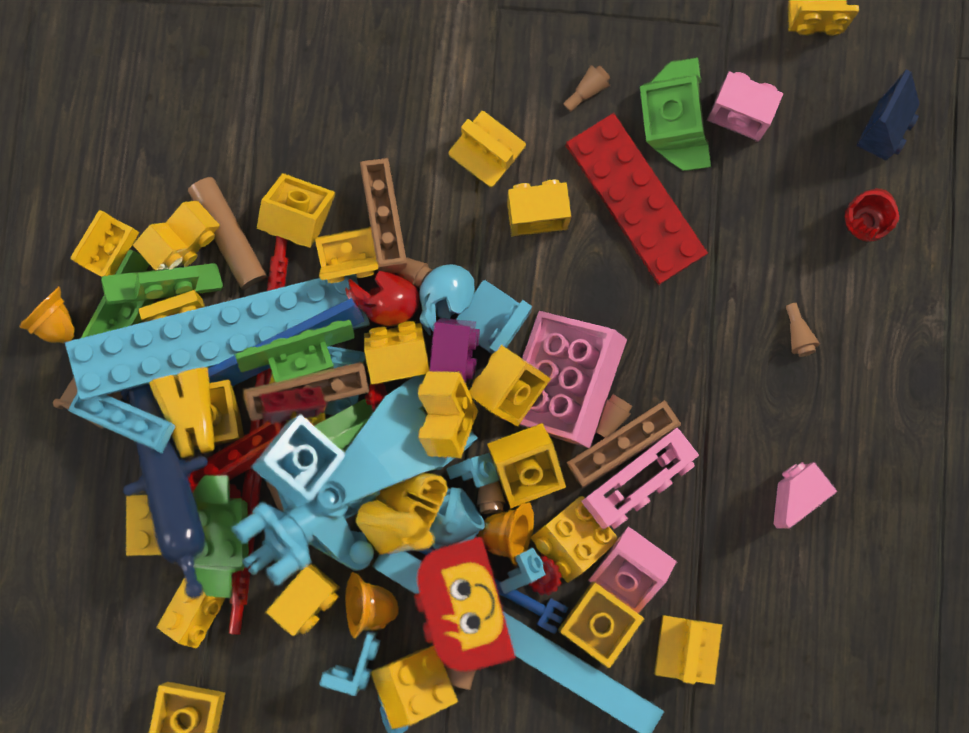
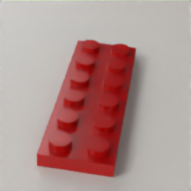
[566,113,708,285]

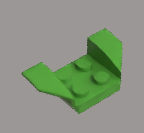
[640,58,711,171]
[193,475,248,598]

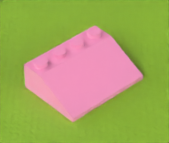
[501,311,627,448]

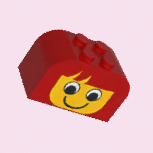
[415,536,516,671]

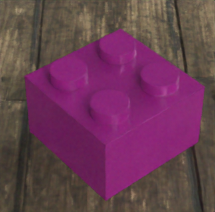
[430,318,480,384]

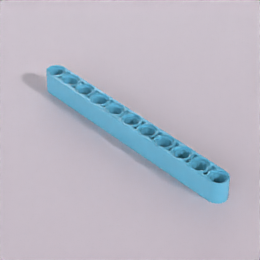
[373,551,664,733]

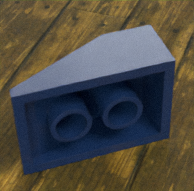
[856,69,920,161]

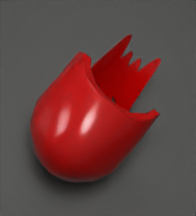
[845,188,899,242]
[345,271,420,326]

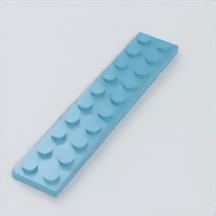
[65,274,370,401]

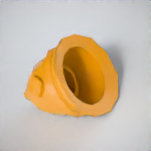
[19,287,75,343]
[478,502,534,566]
[345,572,399,638]

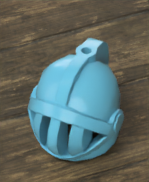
[429,487,485,550]

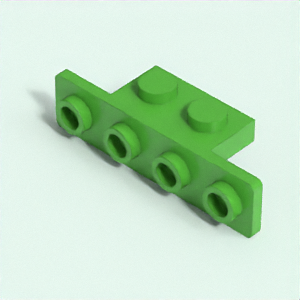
[81,249,155,338]
[101,263,223,304]
[235,320,355,382]
[314,399,374,453]

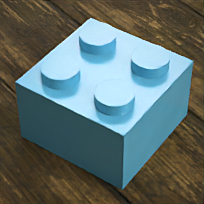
[252,415,346,507]

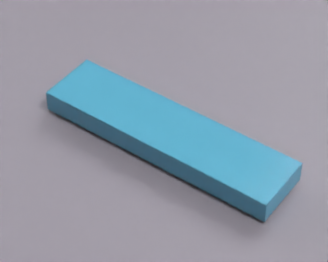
[68,392,176,453]

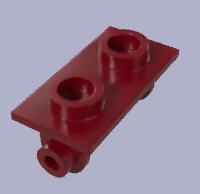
[260,386,327,424]

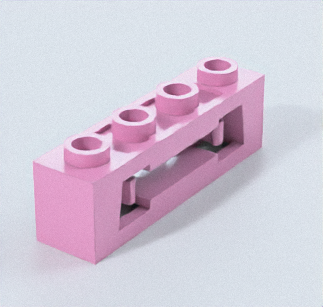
[581,427,699,529]

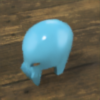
[419,264,475,335]

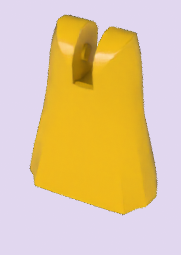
[149,367,214,459]
[375,473,448,529]
[356,500,434,555]

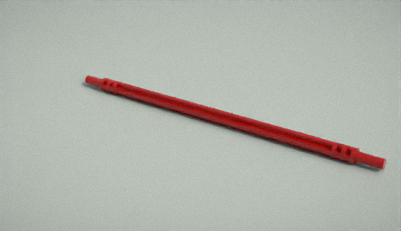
[229,236,288,635]

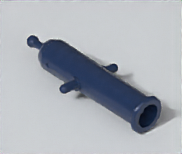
[121,384,208,599]

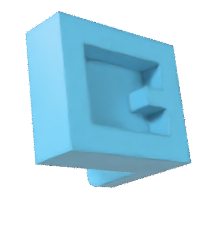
[446,453,499,487]
[499,548,546,594]

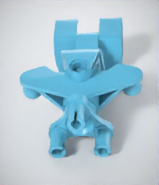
[232,374,478,586]

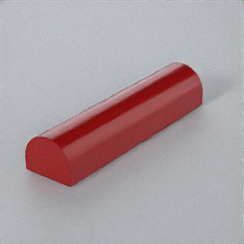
[188,421,287,493]

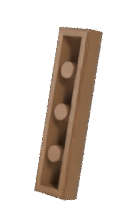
[360,158,407,273]
[188,177,267,291]
[244,362,369,421]
[567,400,681,488]

